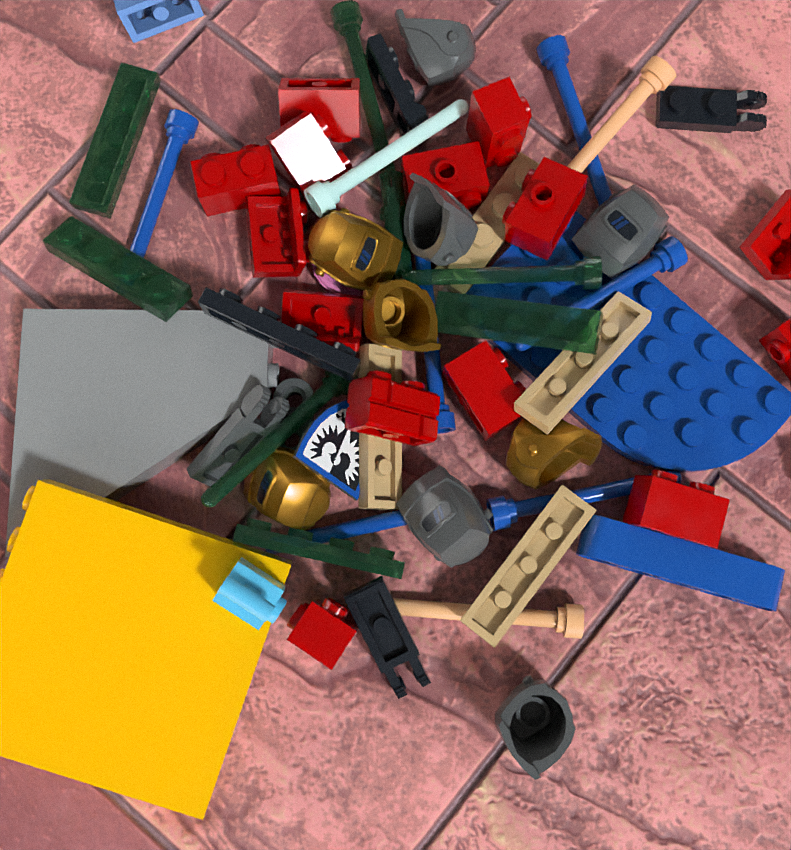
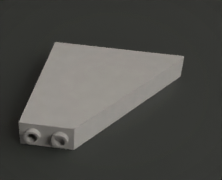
[5,309,280,557]

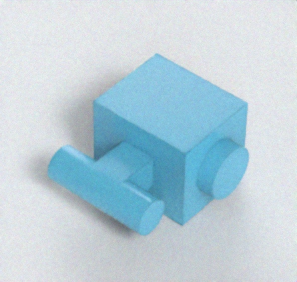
[212,557,287,630]

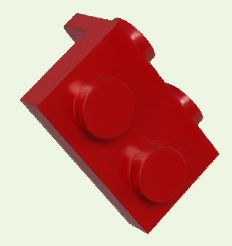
[245,188,310,278]
[739,189,791,280]
[282,289,364,352]

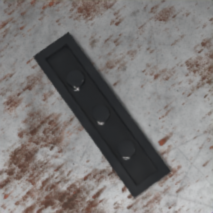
[198,287,361,382]

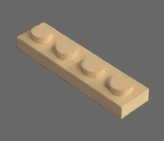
[432,152,539,298]
[514,291,652,435]
[359,343,402,510]
[460,485,597,648]

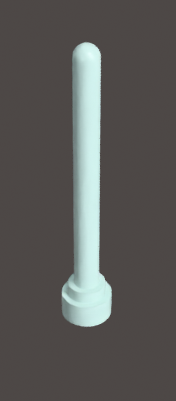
[304,99,469,218]

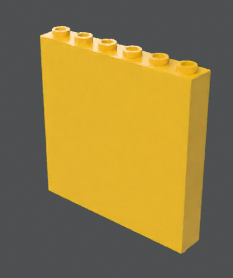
[0,479,293,820]

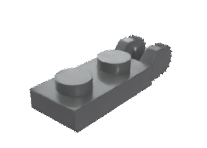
[187,384,290,492]

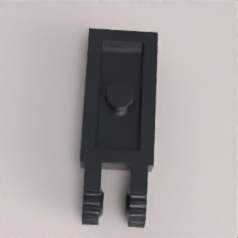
[364,33,429,146]
[656,86,767,133]
[344,575,431,699]

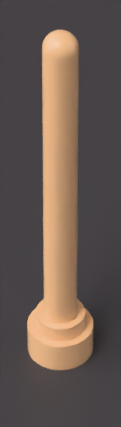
[567,56,676,173]
[393,598,584,639]

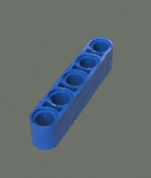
[576,515,785,612]

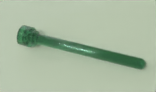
[330,0,396,179]
[405,256,602,289]
[201,371,359,508]

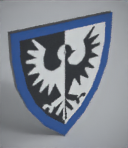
[293,401,360,500]

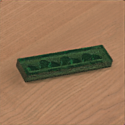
[69,62,161,219]
[43,216,193,322]
[435,291,604,355]
[232,518,405,579]

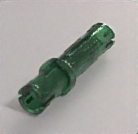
[378,170,415,284]

